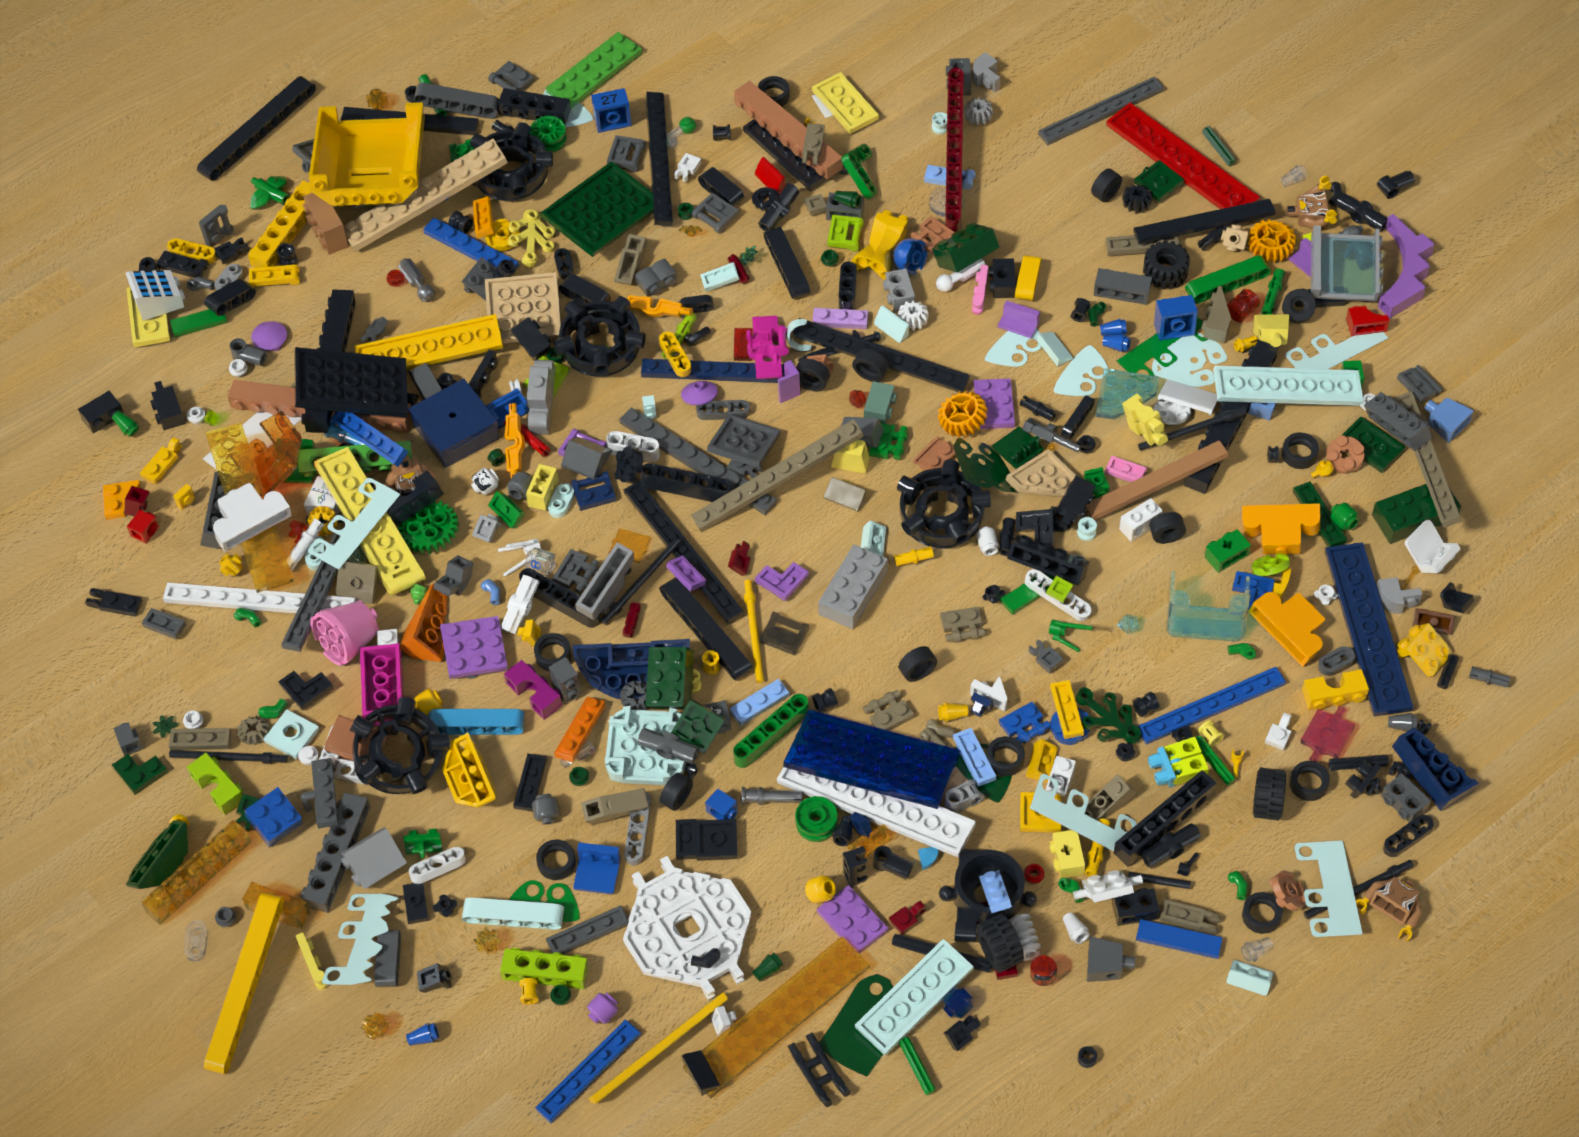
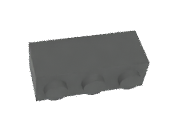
[1094,268,1152,305]

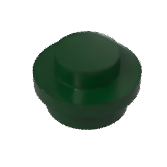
[821,249,839,266]
[569,767,589,786]
[550,985,571,1005]

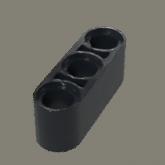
[698,167,745,206]
[838,261,857,310]
[558,273,611,305]
[204,278,256,316]

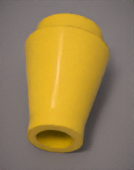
[938,702,968,722]

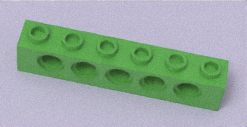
[297,441,413,478]

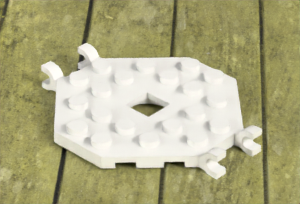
[623,856,751,1001]

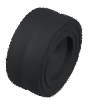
[1091,168,1122,202]
[1282,289,1316,323]
[1149,512,1186,544]
[660,772,693,811]

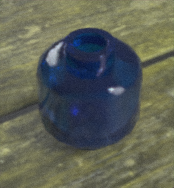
[943,987,974,1019]

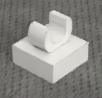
[711,1006,737,1036]

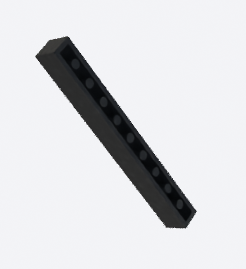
[301,289,356,433]
[1184,339,1279,494]

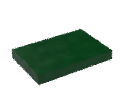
[1342,416,1406,473]

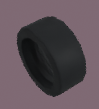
[758,76,790,107]
[852,349,889,382]
[796,358,830,392]
[1282,432,1319,469]
[534,633,572,671]
[898,646,938,682]
[986,736,1025,776]
[1290,761,1330,801]
[536,839,576,880]
[1242,892,1283,934]

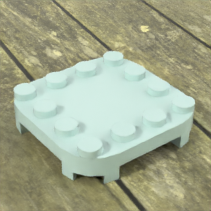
[605,706,686,785]

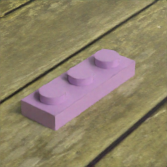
[813,308,868,329]

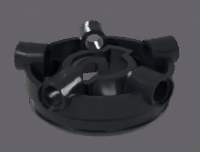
[470,122,553,201]
[554,296,646,377]
[897,459,991,548]
[350,697,450,794]

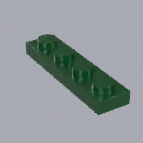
[1293,481,1347,547]

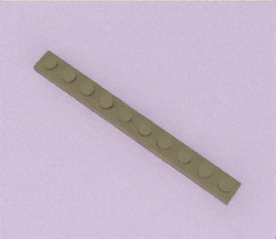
[1394,391,1462,528]
[691,419,864,532]

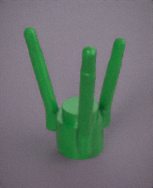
[1048,619,1093,652]

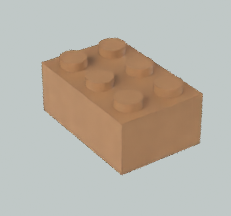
[302,193,348,255]

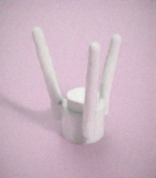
[498,538,541,576]

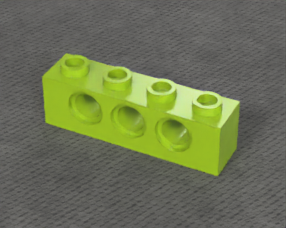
[500,948,588,989]

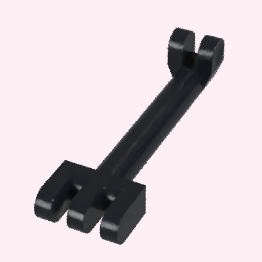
[1388,719,1432,780]

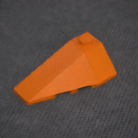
[399,584,447,662]

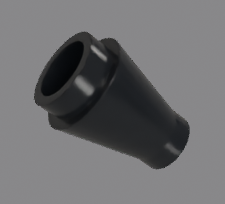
[832,815,852,846]

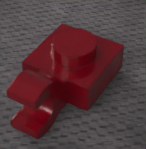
[728,541,751,576]
[889,900,926,935]

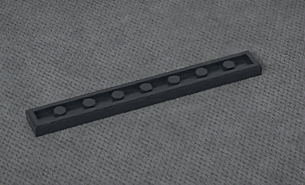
[341,107,479,135]
[1133,199,1276,244]

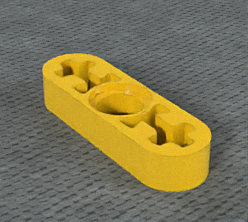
[167,238,217,264]
[659,332,691,377]

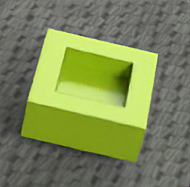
[1046,576,1073,603]

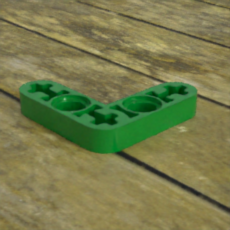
[841,143,877,200]

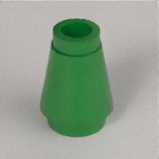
[112,410,140,437]

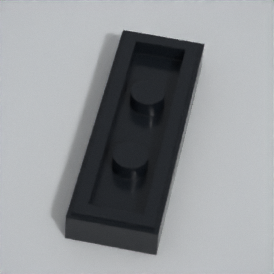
[513,753,547,812]

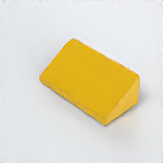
[1026,739,1058,782]

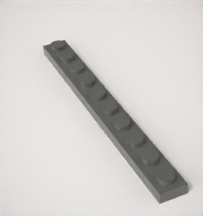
[619,407,777,515]

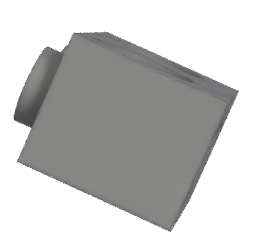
[883,269,915,311]

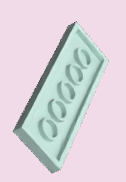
[855,939,974,1056]

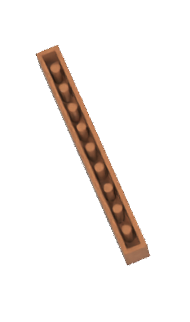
[228,379,412,432]

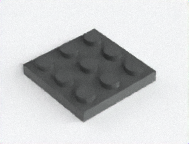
[707,414,780,468]

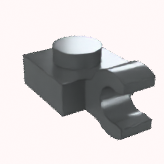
[360,317,388,342]

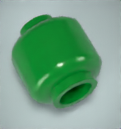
[1330,502,1359,531]

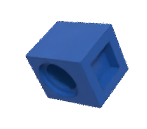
[705,788,738,820]

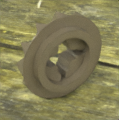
[237,715,269,745]

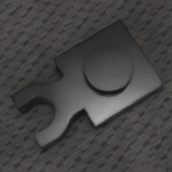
[214,237,249,264]

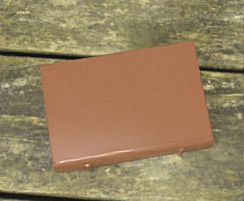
[324,715,388,764]

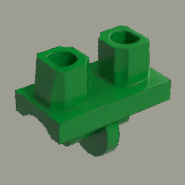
[403,828,443,859]

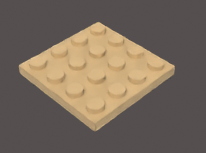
[485,272,561,344]

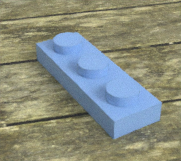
[729,679,790,726]
[953,728,996,787]
[979,870,1012,913]

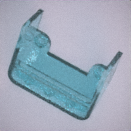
[1167,571,1250,642]

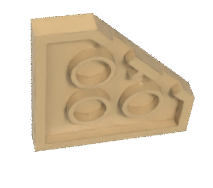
[1006,449,1076,497]

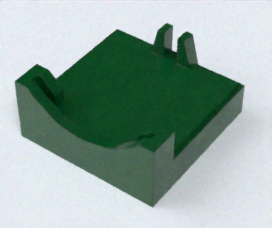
[671,698,726,754]

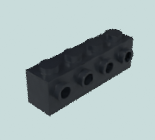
[1007,535,1090,585]

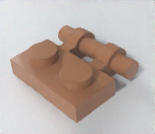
[911,216,955,254]

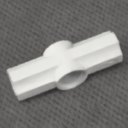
[500,575,540,635]

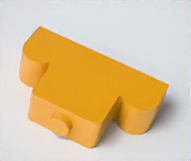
[1242,504,1320,555]
[1248,592,1325,667]

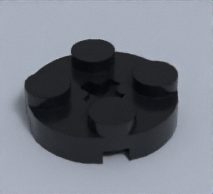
[615,446,643,484]

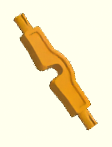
[626,295,693,317]
[505,403,525,478]

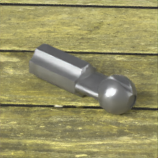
[398,258,435,302]

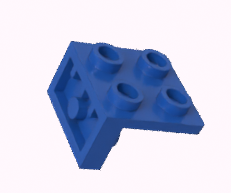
[573,842,621,894]

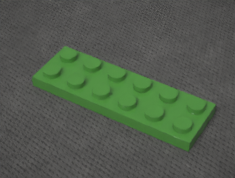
[546,32,642,109]

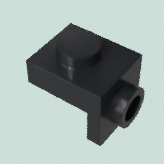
[1440,582,1474,614]

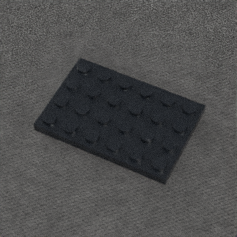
[294,347,408,418]

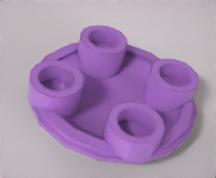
[251,321,287,351]

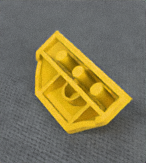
[442,733,497,808]

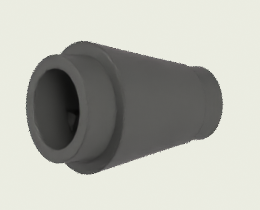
[1388,713,1418,732]

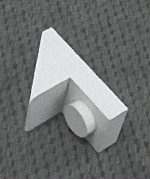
[970,677,1007,712]

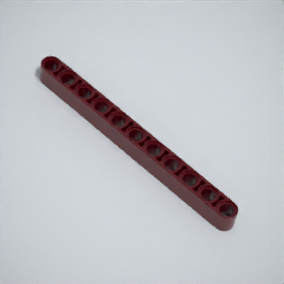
[945,68,964,232]

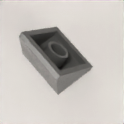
[561,437,612,480]

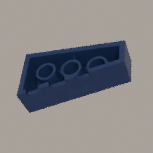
[1392,727,1479,811]

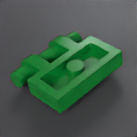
[869,423,908,460]

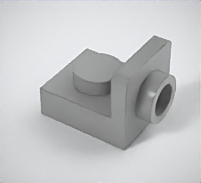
[472,514,502,543]

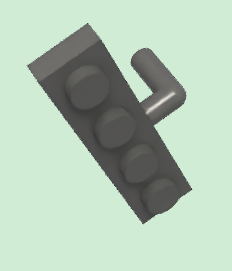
[301,758,338,829]

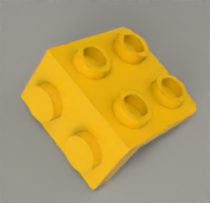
[1396,623,1452,677]

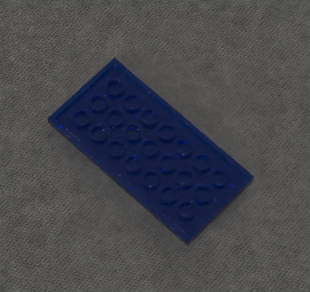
[783,709,961,809]

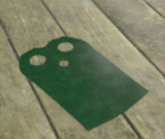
[819,974,894,1077]

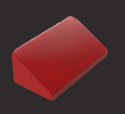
[755,157,785,193]

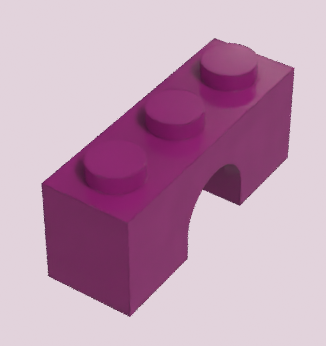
[504,659,562,720]

